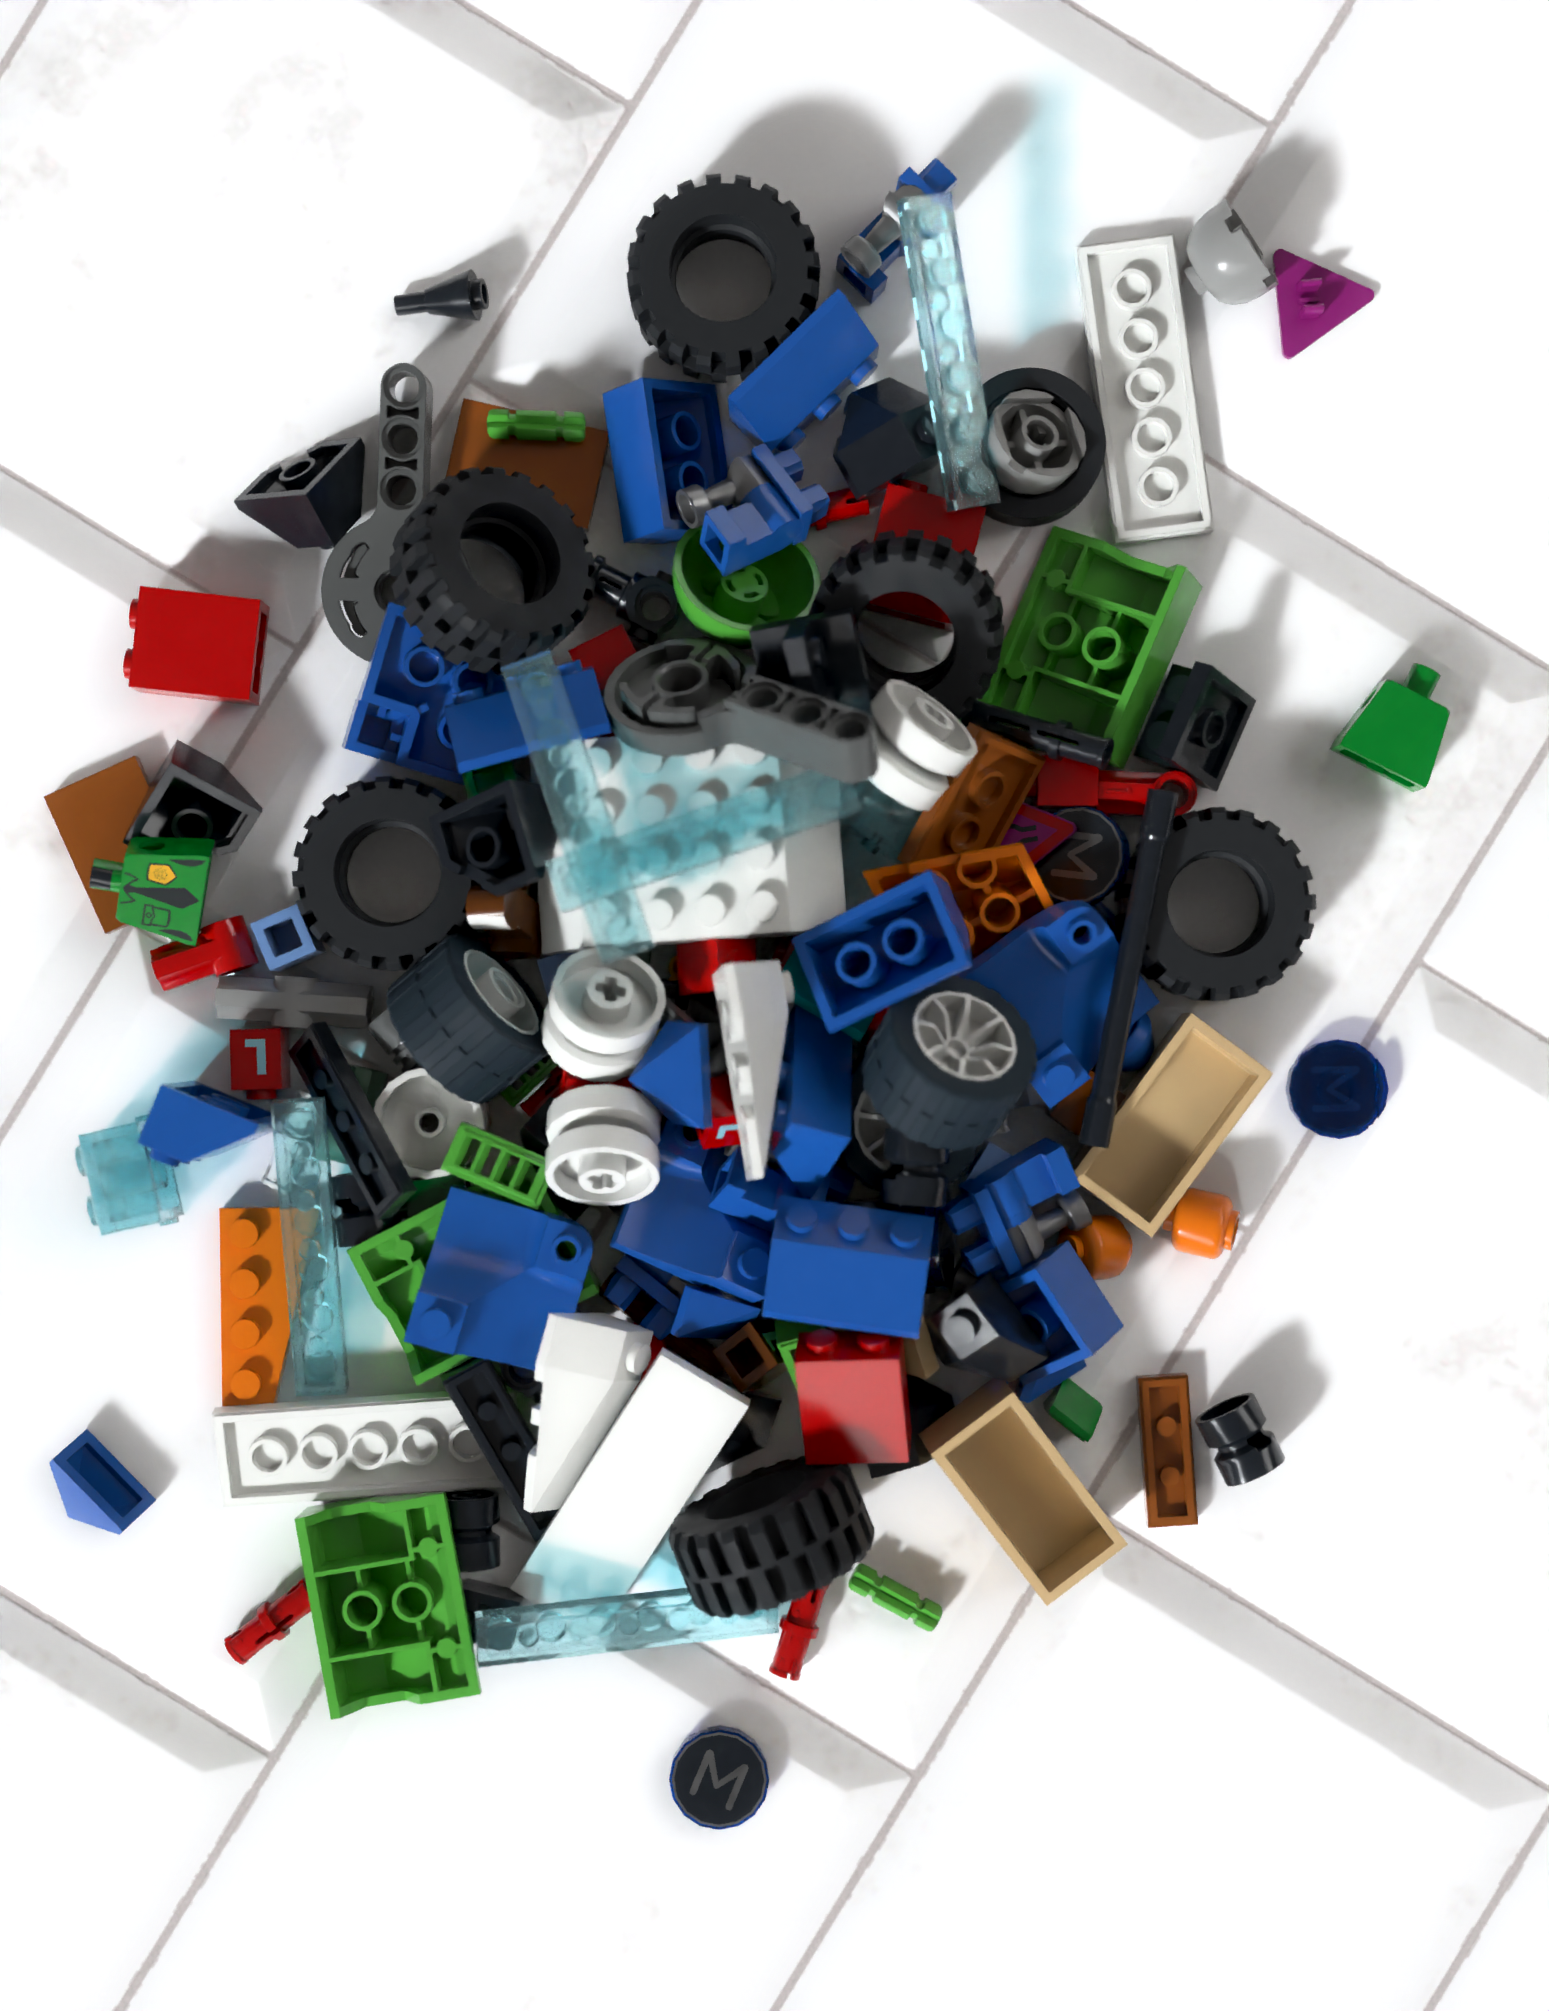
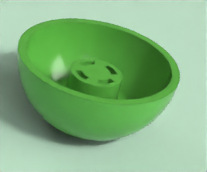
[672,525,821,649]

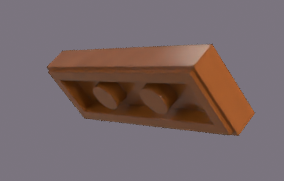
[1136,1373,1198,1528]

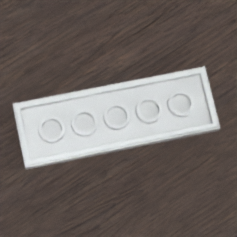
[1074,233,1215,546]
[510,1348,751,1639]
[212,1387,517,1507]

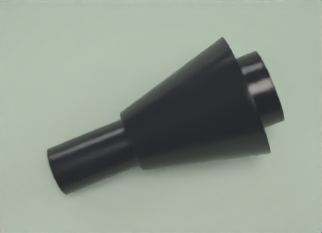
[394,269,489,321]

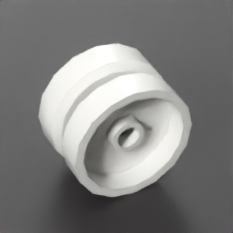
[869,679,978,811]
[541,947,666,1081]
[374,1068,491,1179]
[545,1085,660,1206]

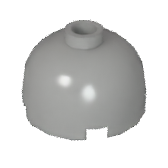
[1184,199,1279,305]
[982,389,1086,495]

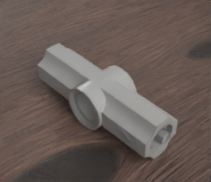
[215,975,374,1029]

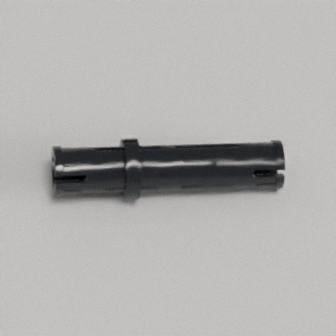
[961,699,1114,770]

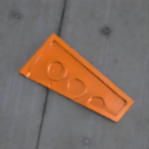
[219,1205,323,1406]

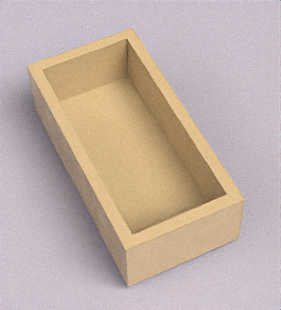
[1071,1013,1273,1237]
[918,1378,1128,1606]

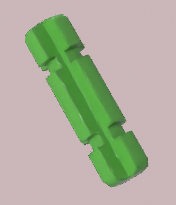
[487,409,586,442]
[848,1564,943,1632]

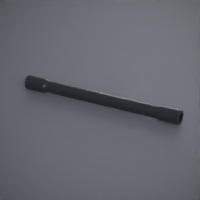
[1078,788,1179,1148]

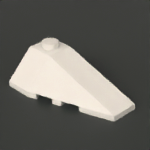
[712,960,794,1181]
[523,1313,654,1513]

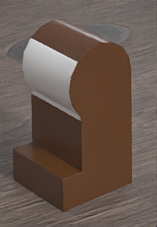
[466,884,542,959]

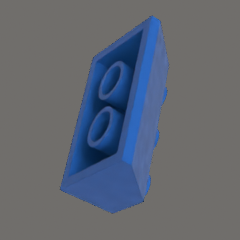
[728,289,879,454]
[602,377,733,544]
[444,659,612,773]
[791,870,972,1034]
[771,1004,852,1198]
[137,1081,287,1167]
[762,1195,935,1339]

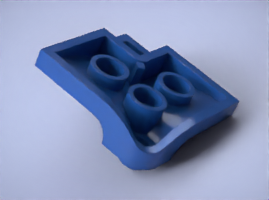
[341,602,527,786]
[954,900,1160,1108]
[609,1118,773,1304]
[403,1184,593,1371]

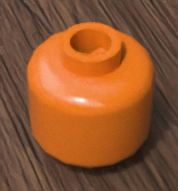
[1163,1188,1240,1259]
[1057,1214,1133,1280]

